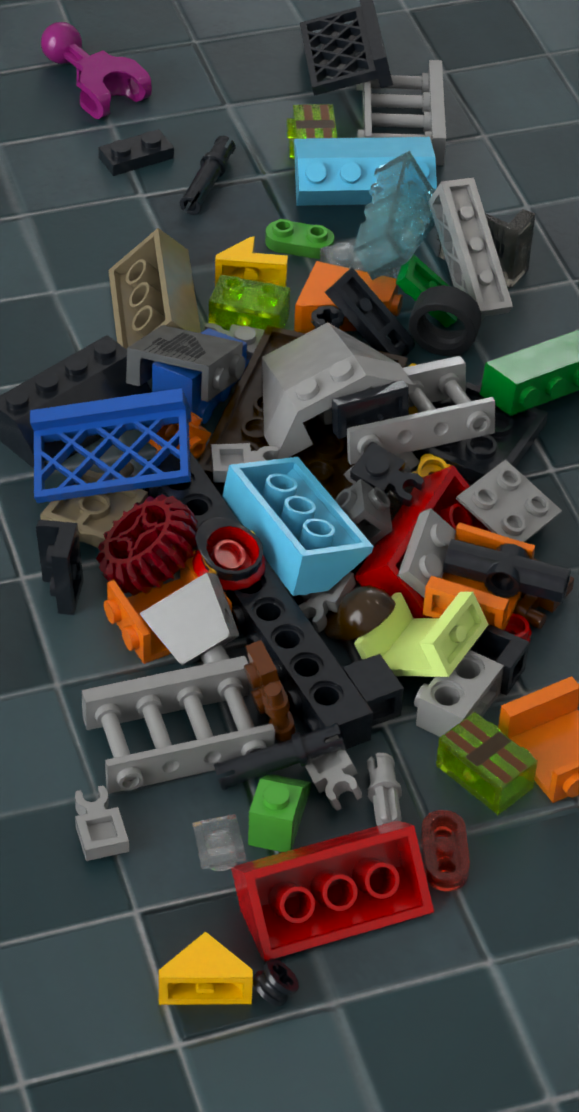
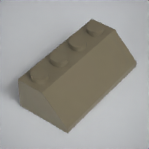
[108,228,201,349]

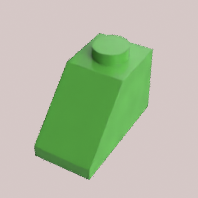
[248,774,311,852]

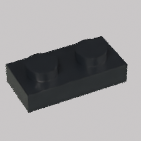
[98,129,174,176]

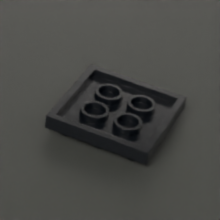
[411,382,548,482]

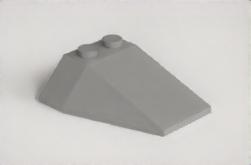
[262,322,416,459]

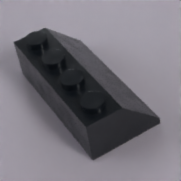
[0,335,152,468]

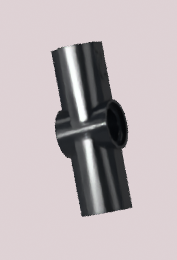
[443,539,571,603]

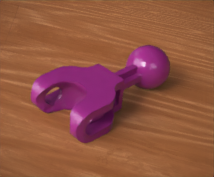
[41,22,152,119]

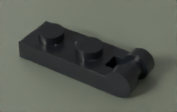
[325,267,415,356]

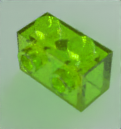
[208,275,290,330]

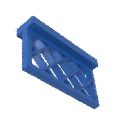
[30,388,191,503]

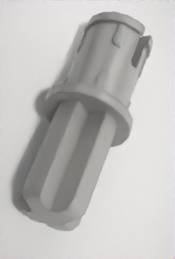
[367,753,402,826]

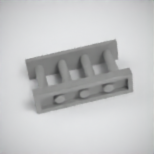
[356,60,446,166]
[319,356,495,465]
[82,656,275,794]

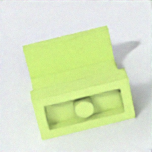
[354,592,489,677]

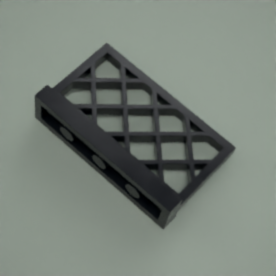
[300,0,393,96]

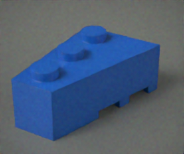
[152,328,249,425]

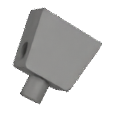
[140,573,239,666]

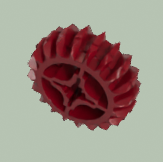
[96,494,199,596]

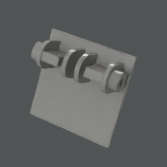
[456,459,562,542]

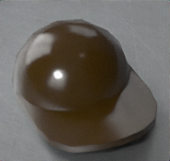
[324,585,396,640]

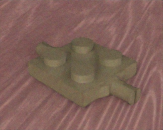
[40,462,148,547]

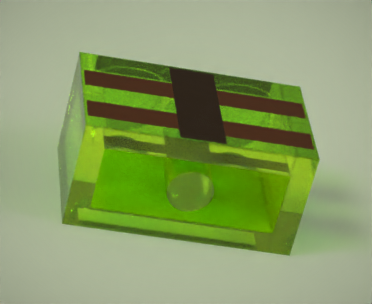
[286,104,337,159]
[436,712,538,815]

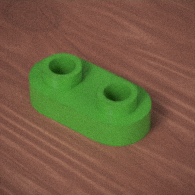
[265,219,334,259]

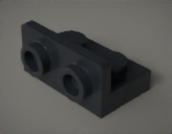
[36,520,84,615]

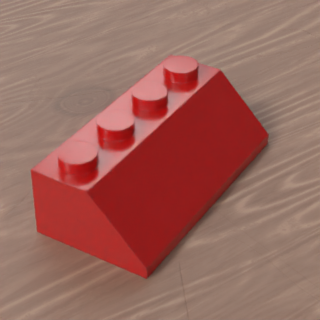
[354,465,491,618]
[231,820,434,961]

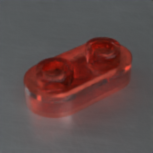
[421,810,470,891]

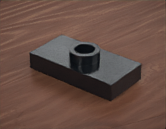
[332,380,409,439]

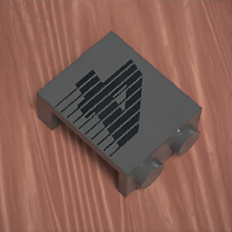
[126,325,245,402]

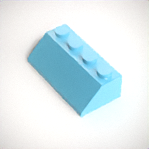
[294,137,437,206]
[222,457,373,596]

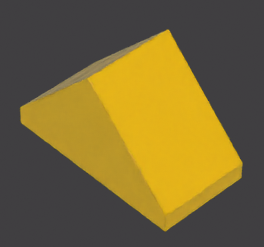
[159,931,253,1005]

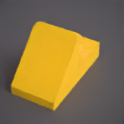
[215,236,288,292]

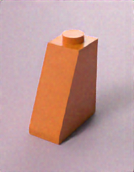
[294,261,403,334]

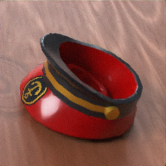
[192,517,266,590]

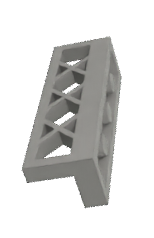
[428,177,513,321]

